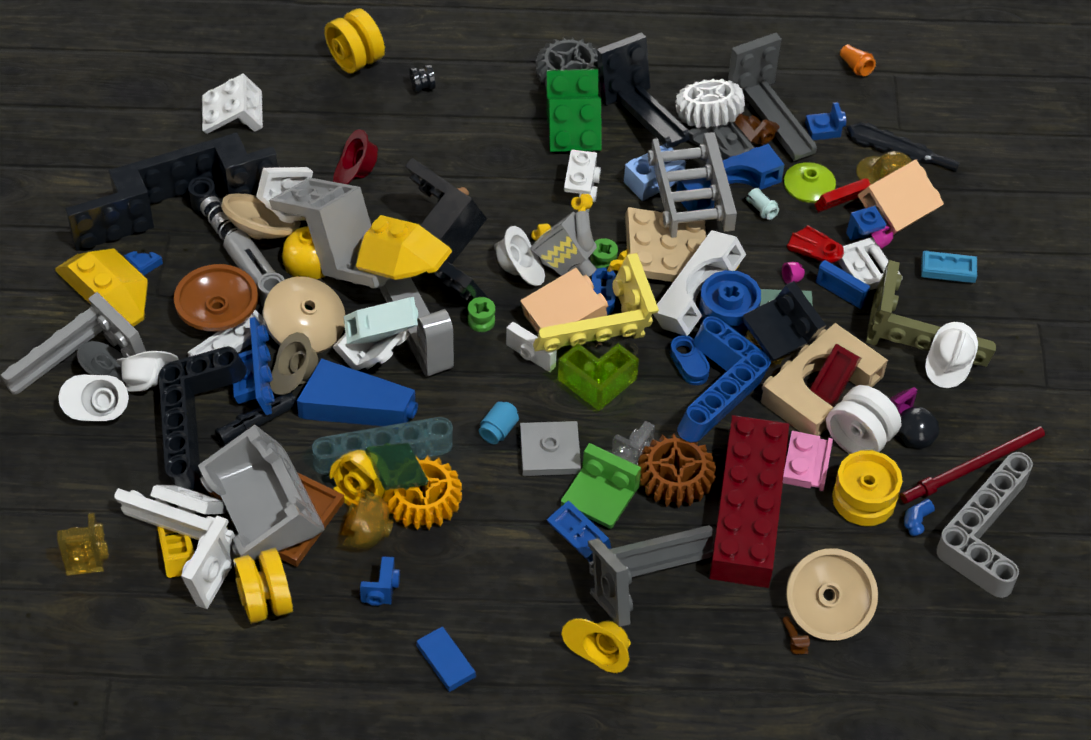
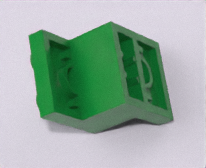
[546,69,602,152]

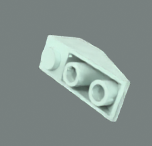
[343,297,418,344]

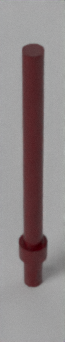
[900,426,1045,504]

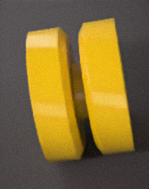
[325,8,385,73]
[832,450,903,526]
[233,547,293,624]

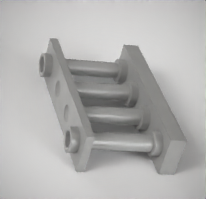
[648,132,737,238]

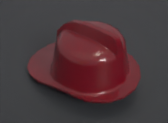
[333,129,378,184]

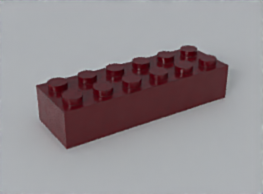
[710,415,790,588]

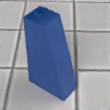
[297,359,418,428]

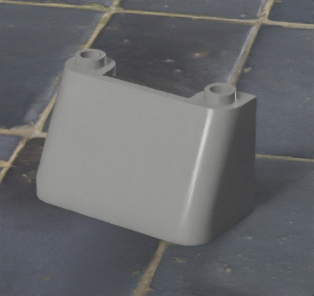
[198,425,325,560]

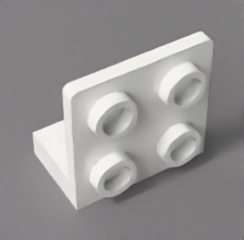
[202,74,263,134]

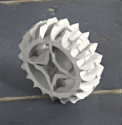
[676,79,745,128]

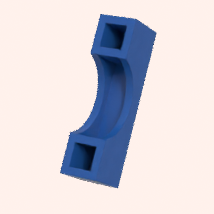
[676,144,784,211]

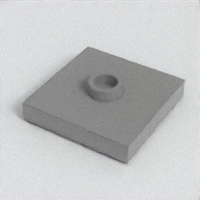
[520,421,581,476]

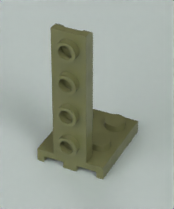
[865,260,996,367]

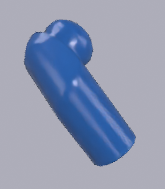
[904,499,935,536]

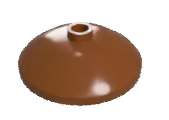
[174,264,258,331]

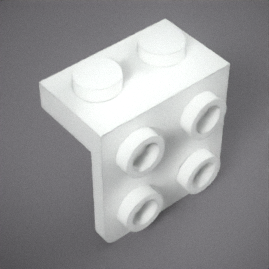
[256,167,313,223]
[333,329,410,370]

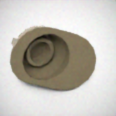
[270,332,318,395]

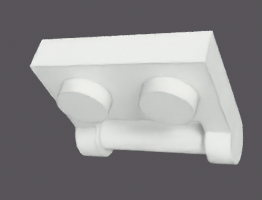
[838,237,901,291]

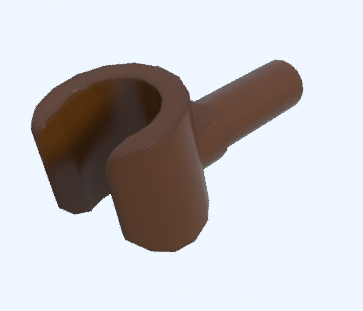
[783,616,810,654]

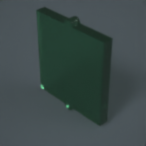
[365,443,429,490]

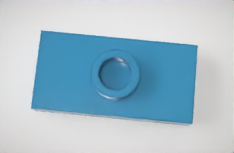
[921,251,977,283]

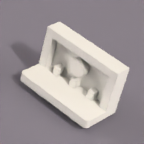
[564,150,601,212]

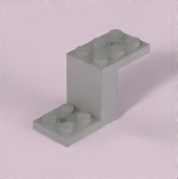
[269,178,390,288]

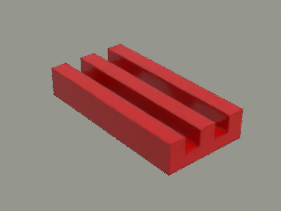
[815,178,871,213]

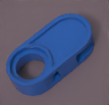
[670,335,710,386]

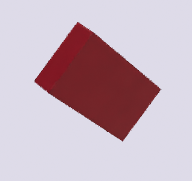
[810,344,862,407]

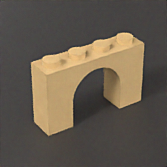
[761,323,888,436]

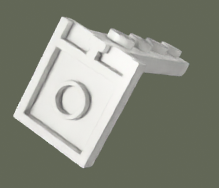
[114,488,238,609]

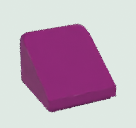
[890,387,917,414]

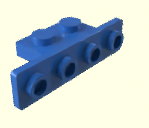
[233,317,274,415]

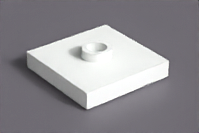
[150,485,227,514]

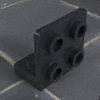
[741,281,826,362]

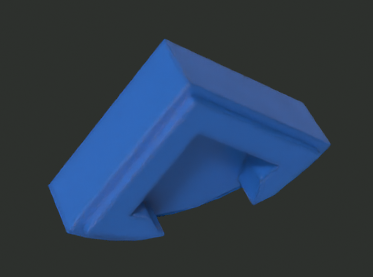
[124,251,163,276]

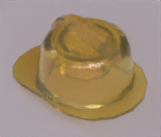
[856,151,912,185]

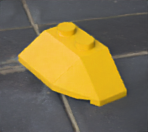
[356,215,452,280]
[55,248,148,327]

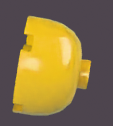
[282,226,325,279]
[330,450,390,510]

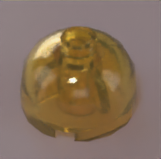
[341,488,393,550]

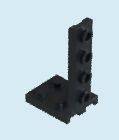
[597,33,690,149]

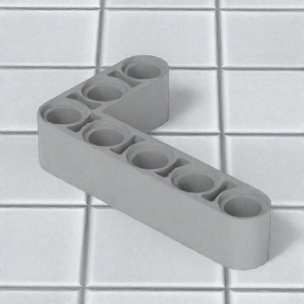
[379,277,454,377]
[937,452,1033,598]

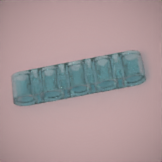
[312,417,453,475]

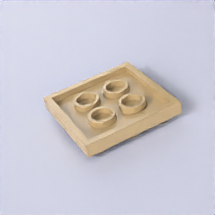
[625,207,706,282]

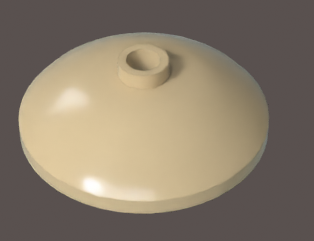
[221,194,301,239]
[263,277,345,354]
[786,548,878,640]

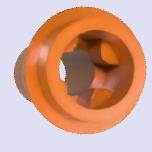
[840,45,876,76]

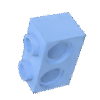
[624,145,686,201]

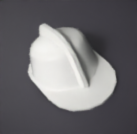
[494,226,545,286]
[925,322,978,388]
[116,351,179,392]
[58,375,129,421]

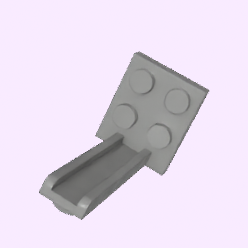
[1,292,146,394]

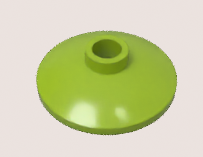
[784,162,836,203]

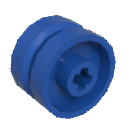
[699,270,761,337]

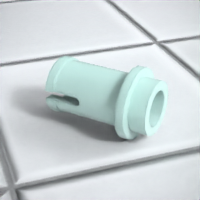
[746,188,779,220]

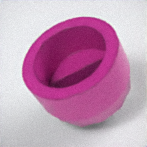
[871,226,893,249]
[782,262,805,284]

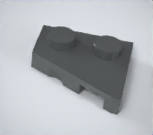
[688,122,754,160]

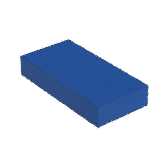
[816,260,870,309]
[416,626,476,692]

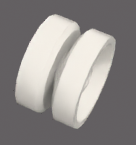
[826,385,901,454]

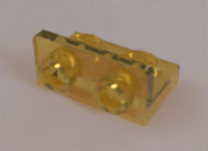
[57,513,108,576]

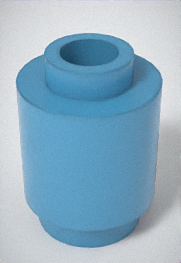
[479,402,519,444]

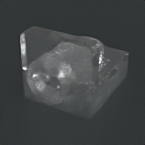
[612,421,655,466]

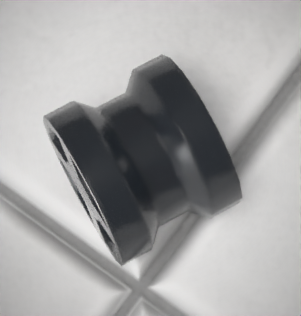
[409,64,436,93]

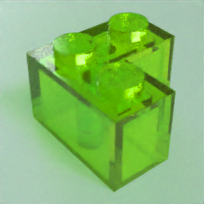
[558,343,639,411]

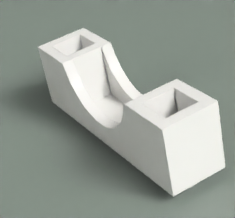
[654,230,746,336]

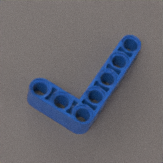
[677,316,771,442]

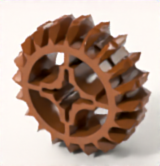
[638,433,716,508]

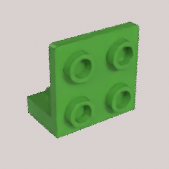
[561,443,641,529]

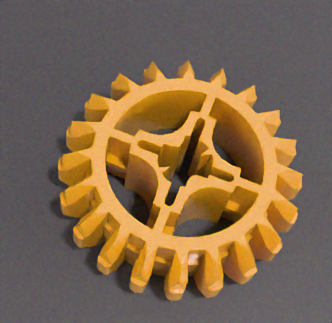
[383,455,462,530]

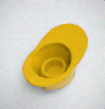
[562,619,631,673]

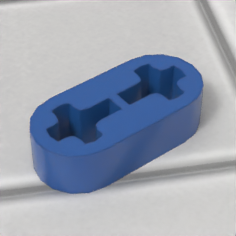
[592,268,616,315]

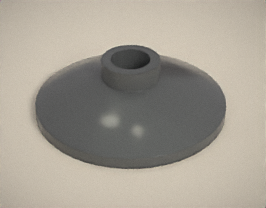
[77,341,125,382]

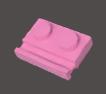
[783,431,833,491]

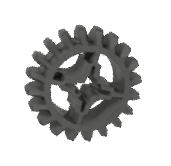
[535,37,600,90]

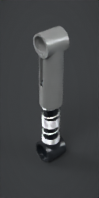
[188,177,285,307]

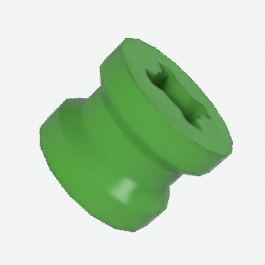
[590,239,618,269]
[468,297,495,332]

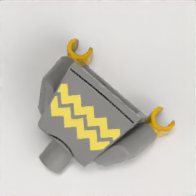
[530,194,597,277]

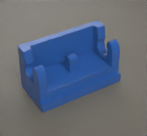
[547,500,612,562]

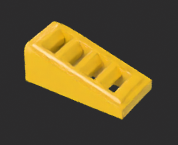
[157,526,194,578]

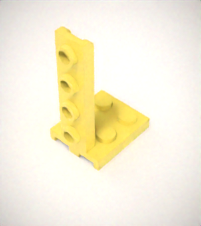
[533,253,659,352]

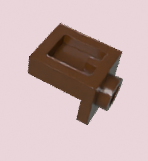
[734,114,780,145]

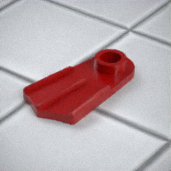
[787,225,844,263]

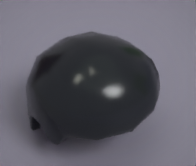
[894,406,939,449]

